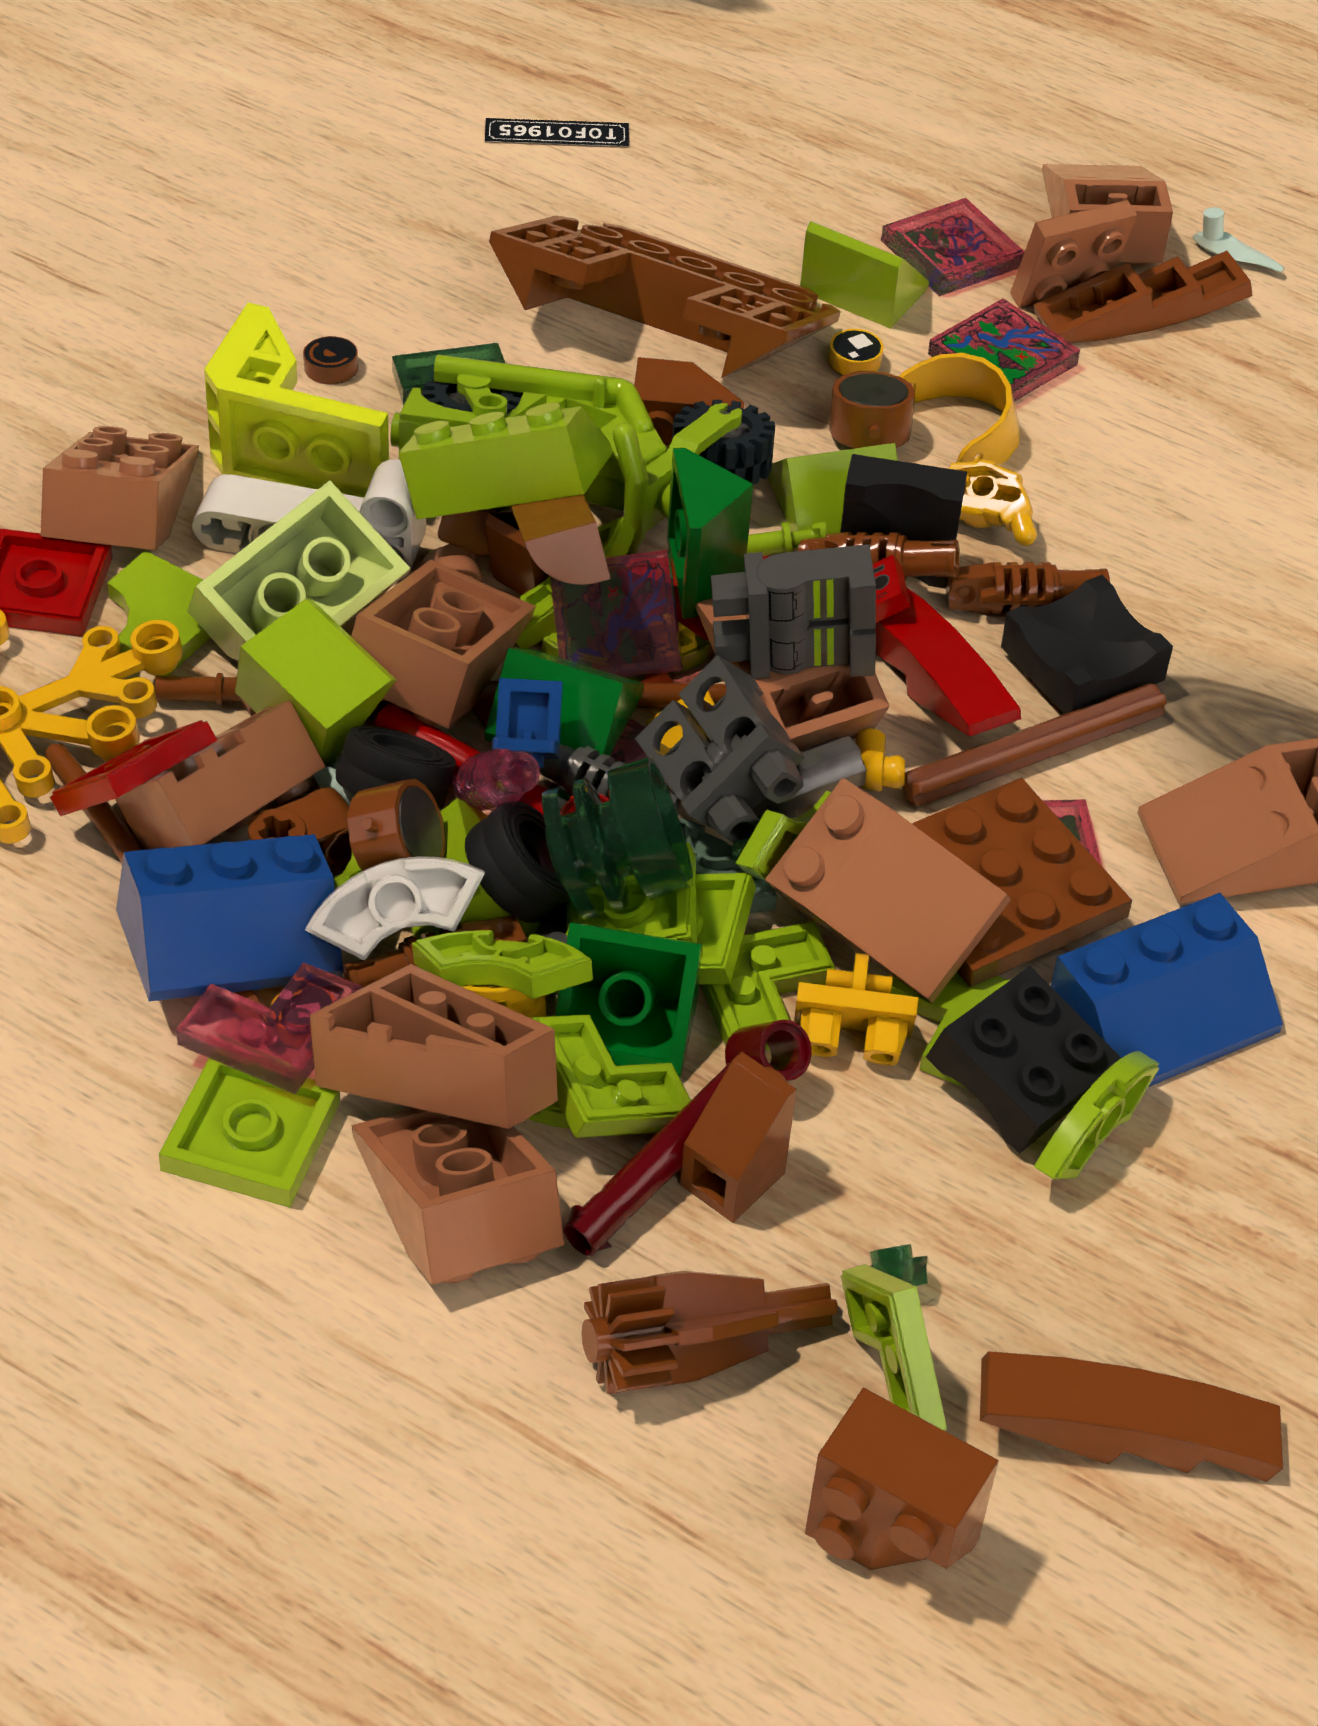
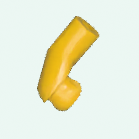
[855,728,905,792]

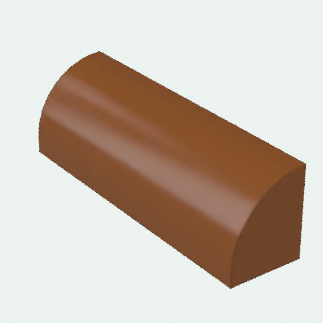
[510,495,611,585]

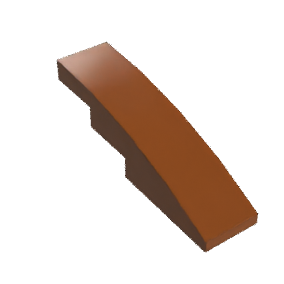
[1033,251,1253,344]
[980,1351,1283,1482]

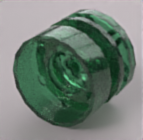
[542,756,693,921]

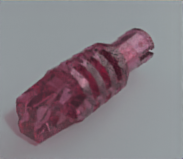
[452,749,540,811]

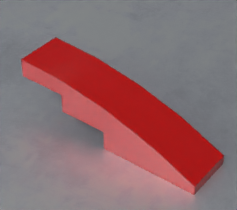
[875,588,1021,737]

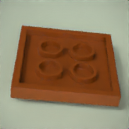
[911,777,1132,988]

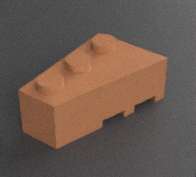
[115,700,326,850]
[310,964,558,1129]

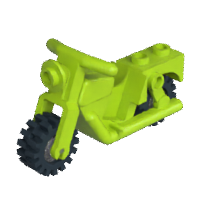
[390,355,775,559]

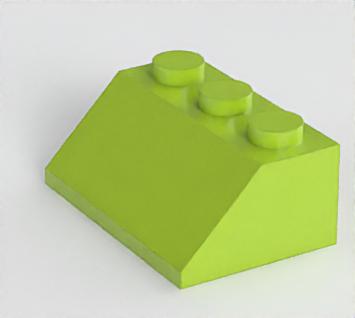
[398,403,613,520]

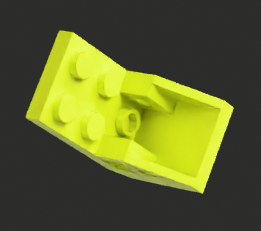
[204,302,389,498]

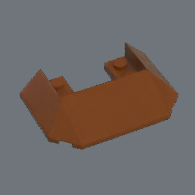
[489,216,841,378]

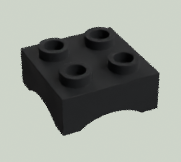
[840,454,967,588]
[1001,575,1173,714]
[926,966,1121,1154]

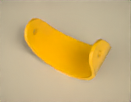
[899,353,1020,465]

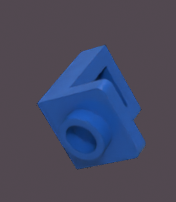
[492,678,564,769]

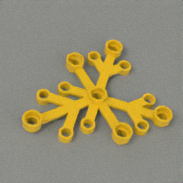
[0,610,183,844]

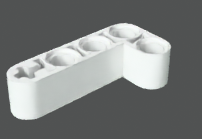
[192,459,426,580]

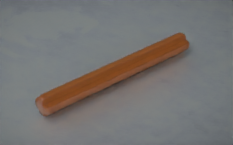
[902,683,1167,806]

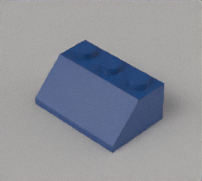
[116,834,343,1002]
[1051,893,1283,1087]

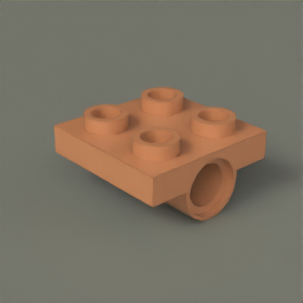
[1010,200,1137,308]

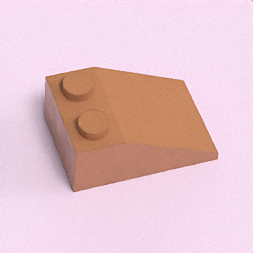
[351,559,536,728]
[765,777,1011,1004]
[351,1108,565,1285]

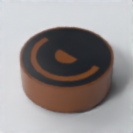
[303,336,359,384]

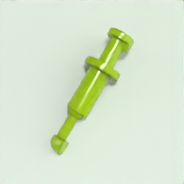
[747,522,828,556]

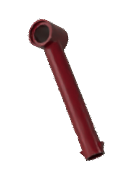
[562,1020,812,1257]

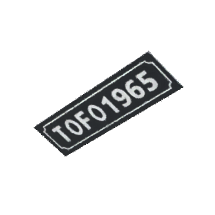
[485,118,629,147]

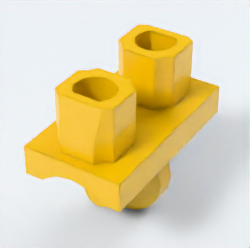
[794,953,919,1066]

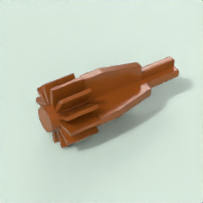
[581,1271,838,1394]

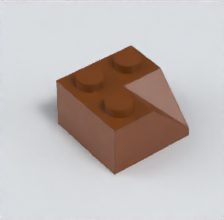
[805,1387,999,1570]

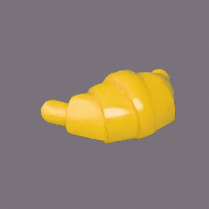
[948,459,1037,546]

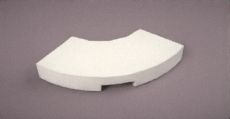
[305,856,485,961]

